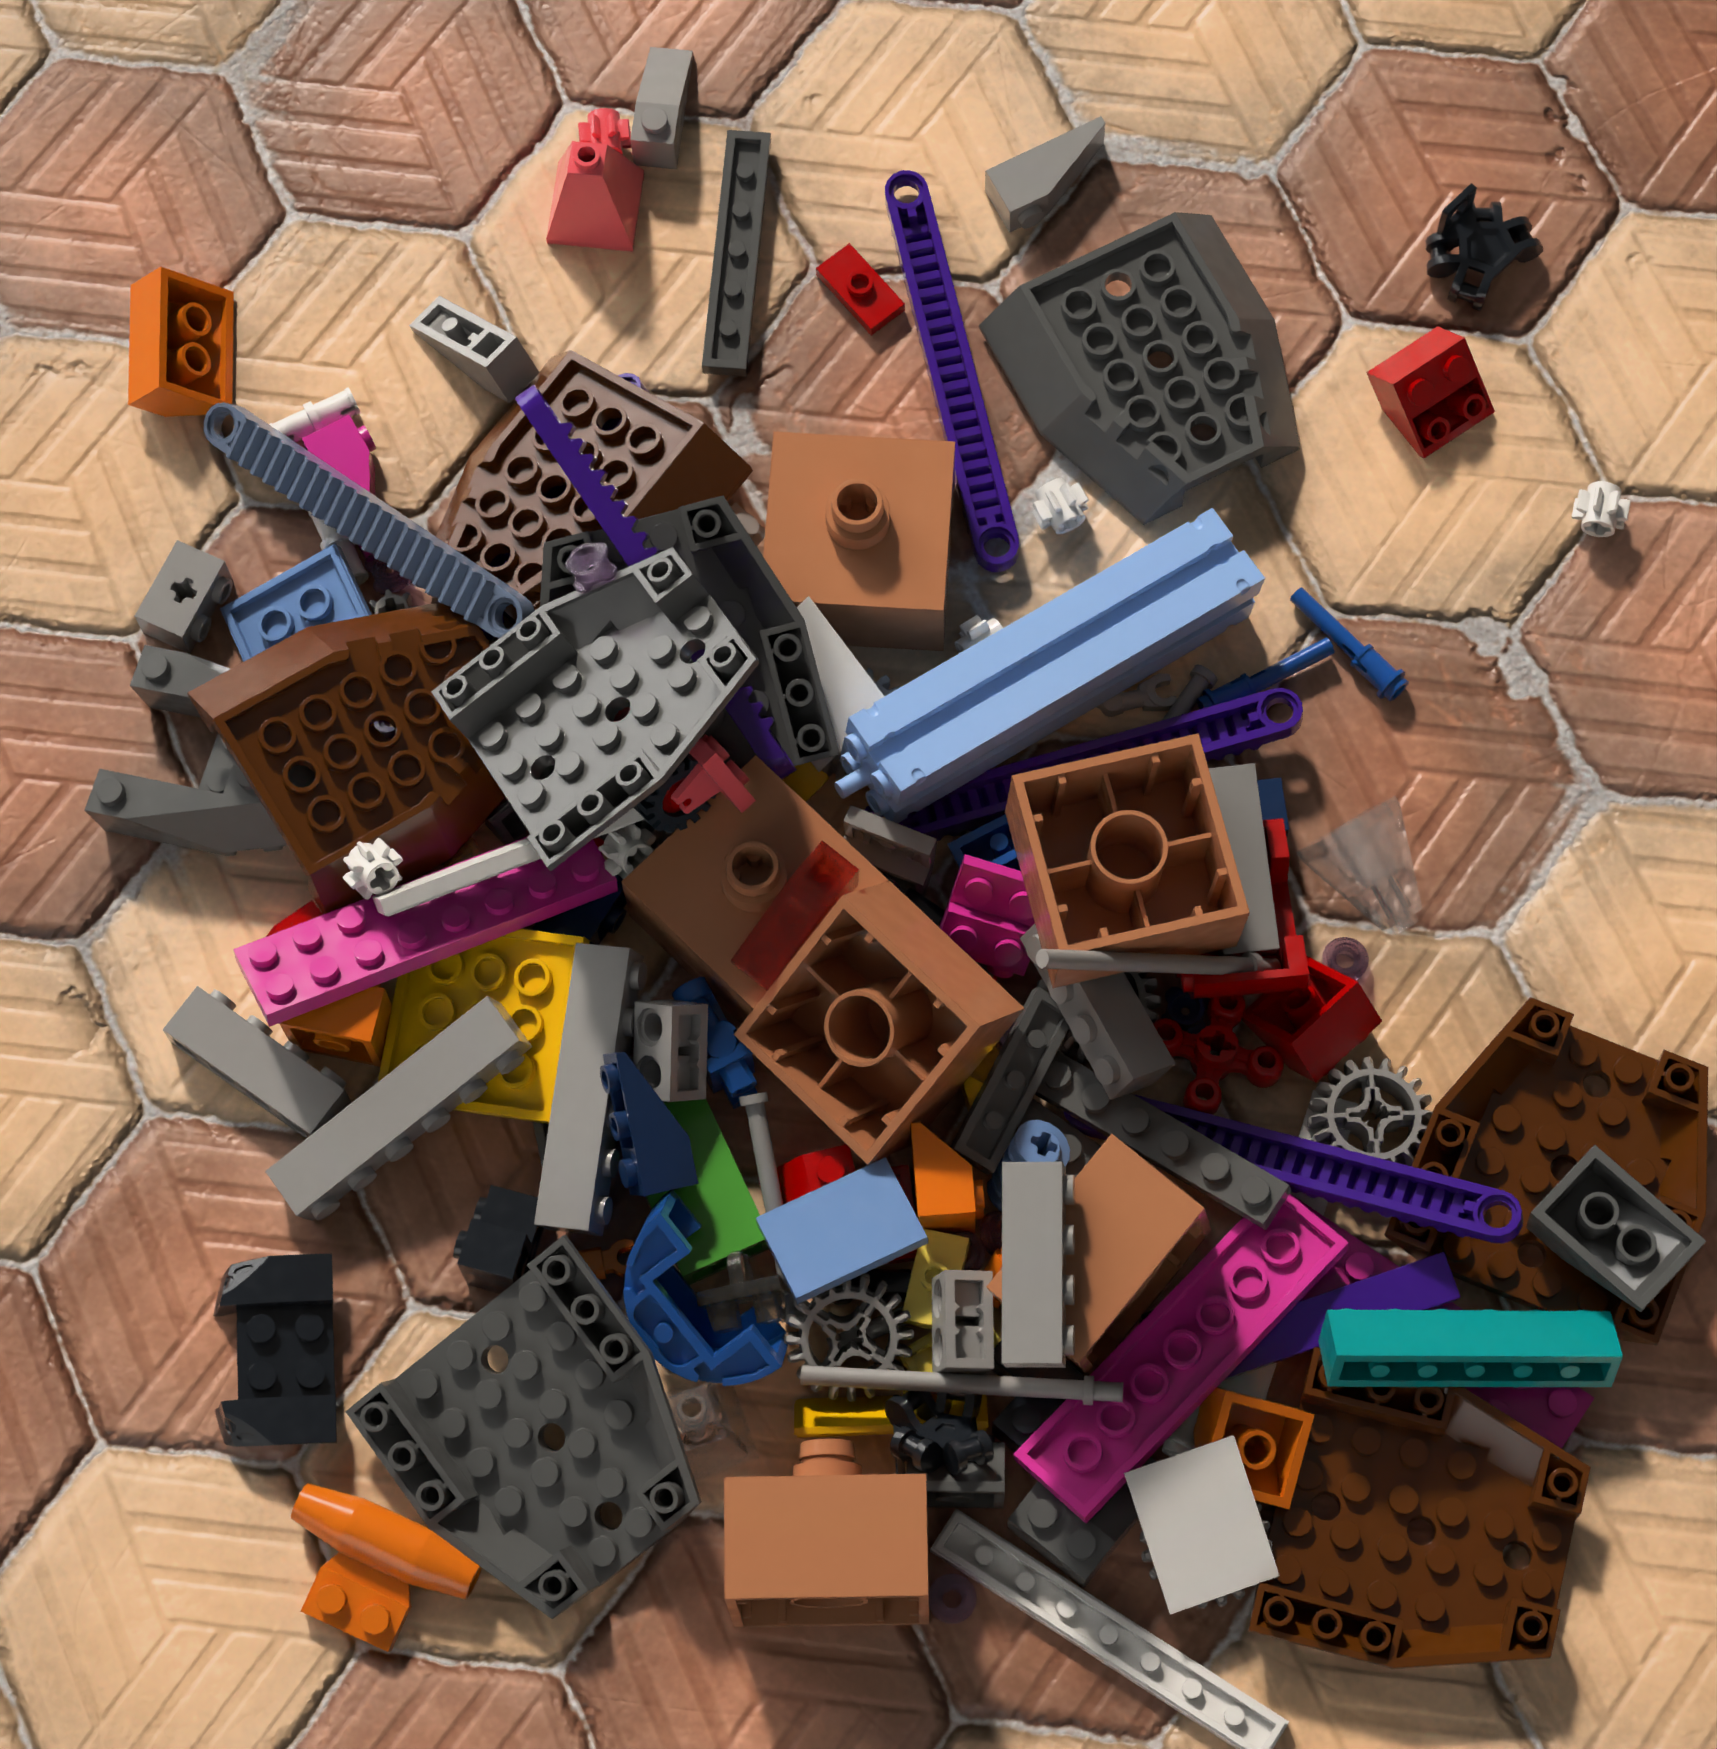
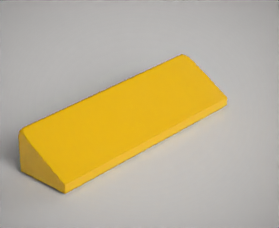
[794,1394,988,1438]

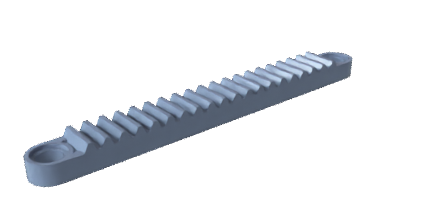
[203,402,535,638]

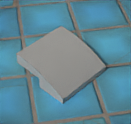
[843,805,937,896]

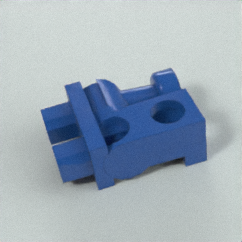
[672,977,758,1109]

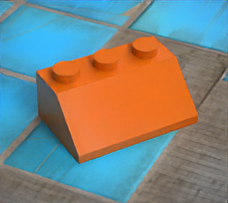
[128,266,234,417]

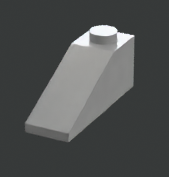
[630,47,693,169]
[985,116,1105,233]
[409,296,540,403]

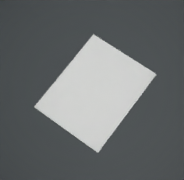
[797,596,885,772]
[1124,1435,1280,1615]

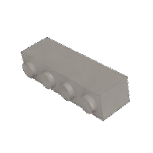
[1209,763,1280,957]
[1020,924,1175,1100]
[163,986,351,1139]
[1002,1162,1075,1368]

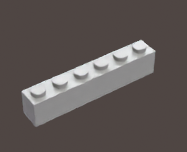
[534,943,647,1236]
[265,996,533,1221]

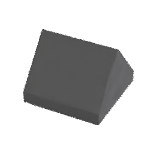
[485,799,530,845]

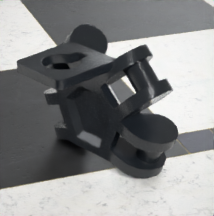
[1425,183,1543,311]
[884,1390,994,1475]

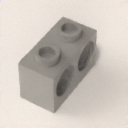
[633,999,708,1102]
[932,1270,994,1375]

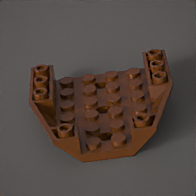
[436,350,753,626]
[187,602,506,915]
[1384,997,1708,1346]
[1248,1347,1591,1669]

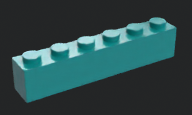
[1318,1308,1623,1387]

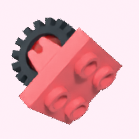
[633,734,756,833]

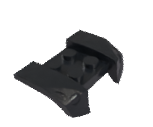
[213,1253,337,1447]

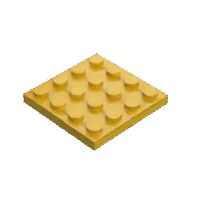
[378,929,590,1124]

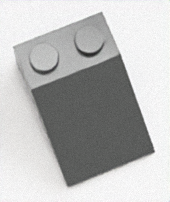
[1526,1145,1706,1312]
[1007,1457,1157,1589]

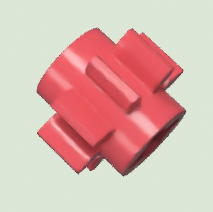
[578,108,631,155]

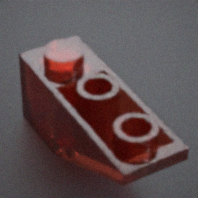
[731,840,859,991]

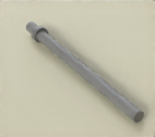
[1035,949,1281,975]
[800,1365,1123,1405]

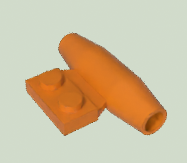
[291,1483,482,1652]

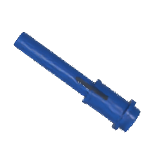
[1290,587,1409,702]
[1197,637,1335,709]

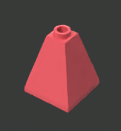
[546,141,645,252]

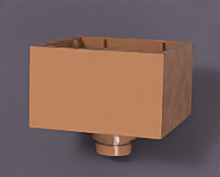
[763,431,955,651]
[1005,733,1250,988]
[621,755,888,1024]
[733,881,1025,1165]
[986,1133,1212,1376]
[724,1439,929,1628]

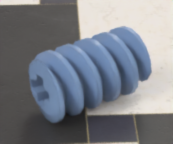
[987,1120,1070,1212]

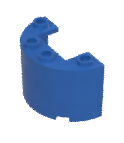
[623,1190,788,1386]

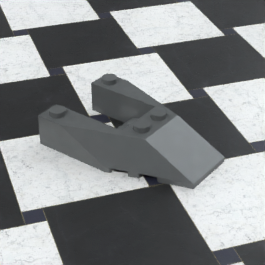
[84,645,315,856]

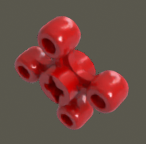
[1153,995,1284,1115]

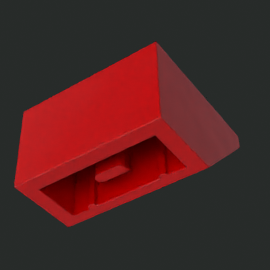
[1366,326,1495,458]

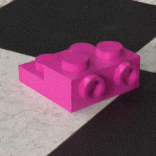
[939,854,1035,978]

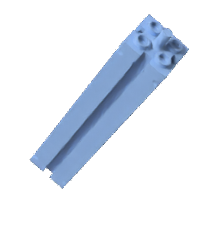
[834,508,1265,823]

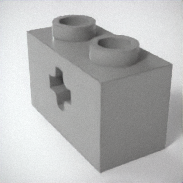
[135,540,233,654]

